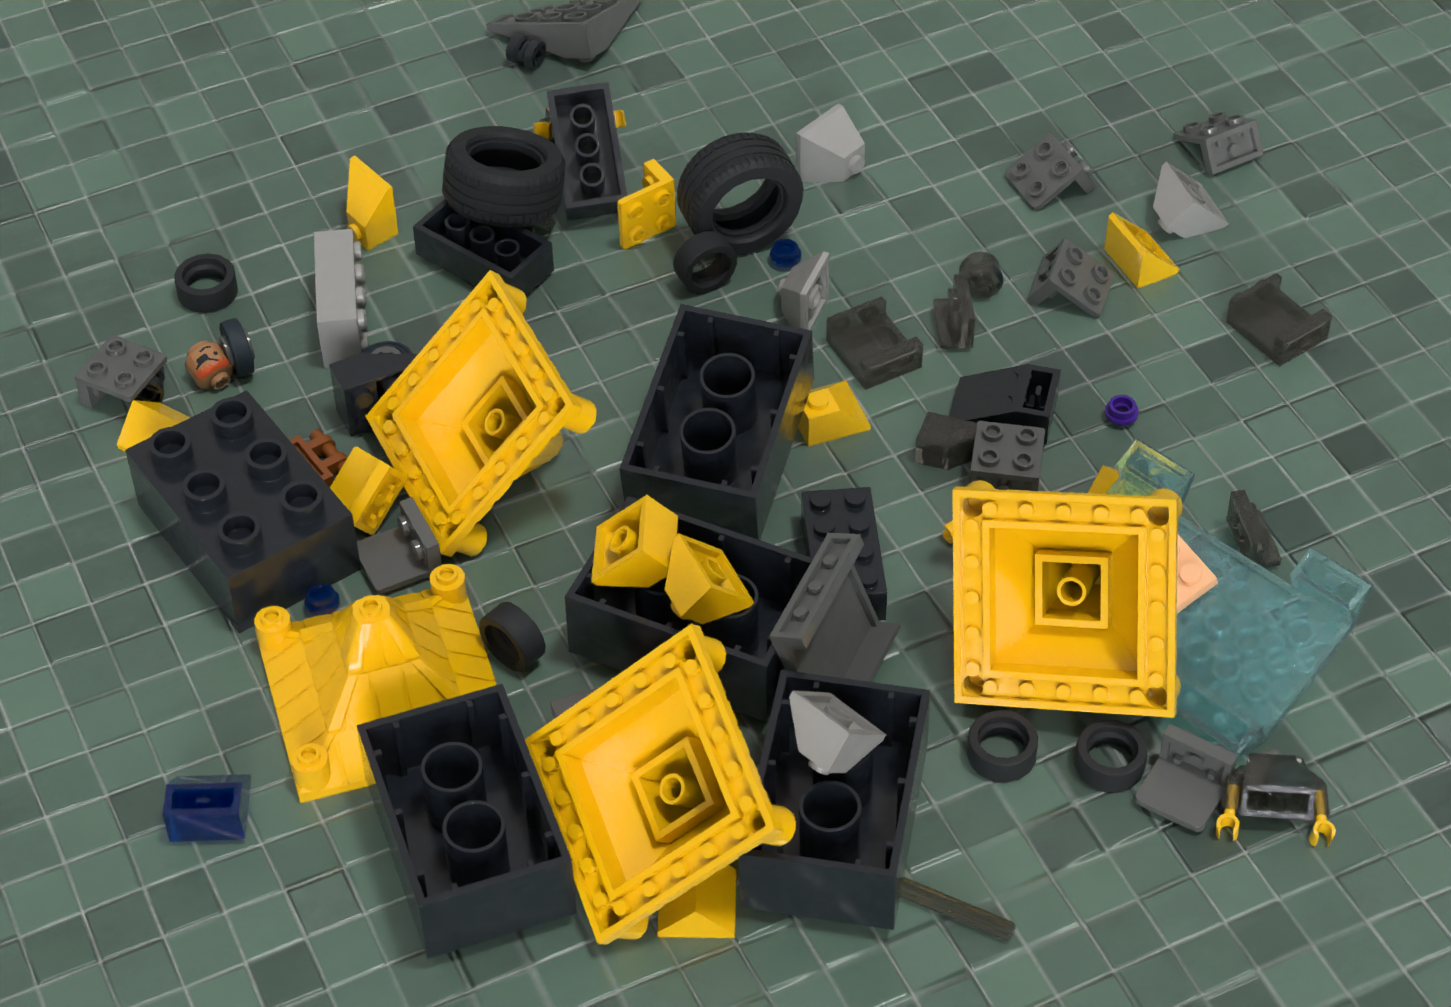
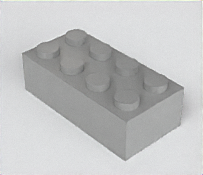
[314,229,369,369]

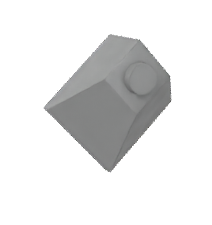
[796,103,865,182]
[1153,161,1229,239]
[778,251,830,330]
[789,691,886,775]

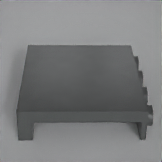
[769,533,900,682]

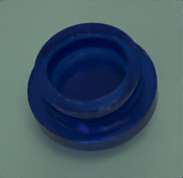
[770,239,802,268]
[304,584,340,616]

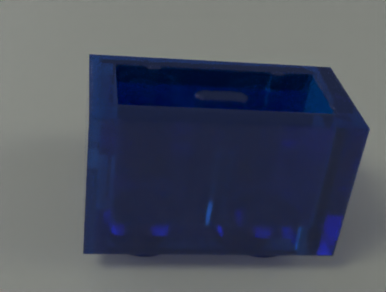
[162,774,251,842]

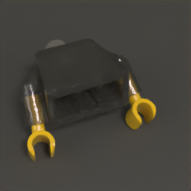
[1216,749,1336,846]

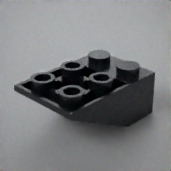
[329,354,418,437]
[947,364,1061,445]

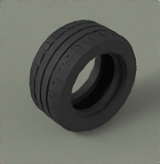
[442,126,566,228]
[677,132,804,254]

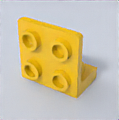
[617,159,676,250]
[330,446,409,536]

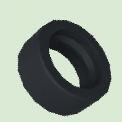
[673,231,737,294]
[174,253,238,313]
[479,602,546,672]
[967,710,1038,782]
[1075,720,1147,792]

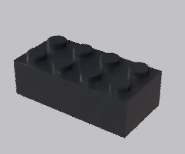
[547,82,627,221]
[413,199,554,296]
[801,487,887,621]

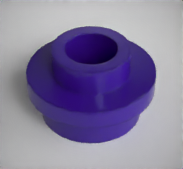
[1105,395,1139,426]

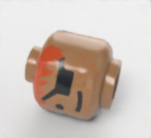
[185,341,234,390]

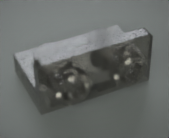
[933,274,975,349]
[1226,489,1282,571]

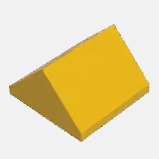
[1104,212,1180,289]
[117,400,191,452]
[657,865,737,938]

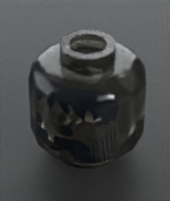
[958,252,1004,299]

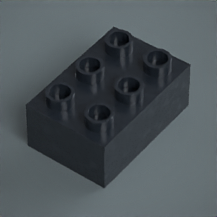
[619,304,814,540]
[125,390,361,634]
[565,496,813,722]
[739,670,930,930]
[356,684,577,959]

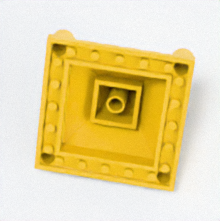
[365,270,596,557]
[952,480,1183,718]
[254,564,497,803]
[525,624,796,945]

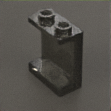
[1226,273,1332,367]
[826,297,923,390]

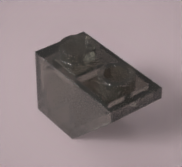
[915,412,977,470]

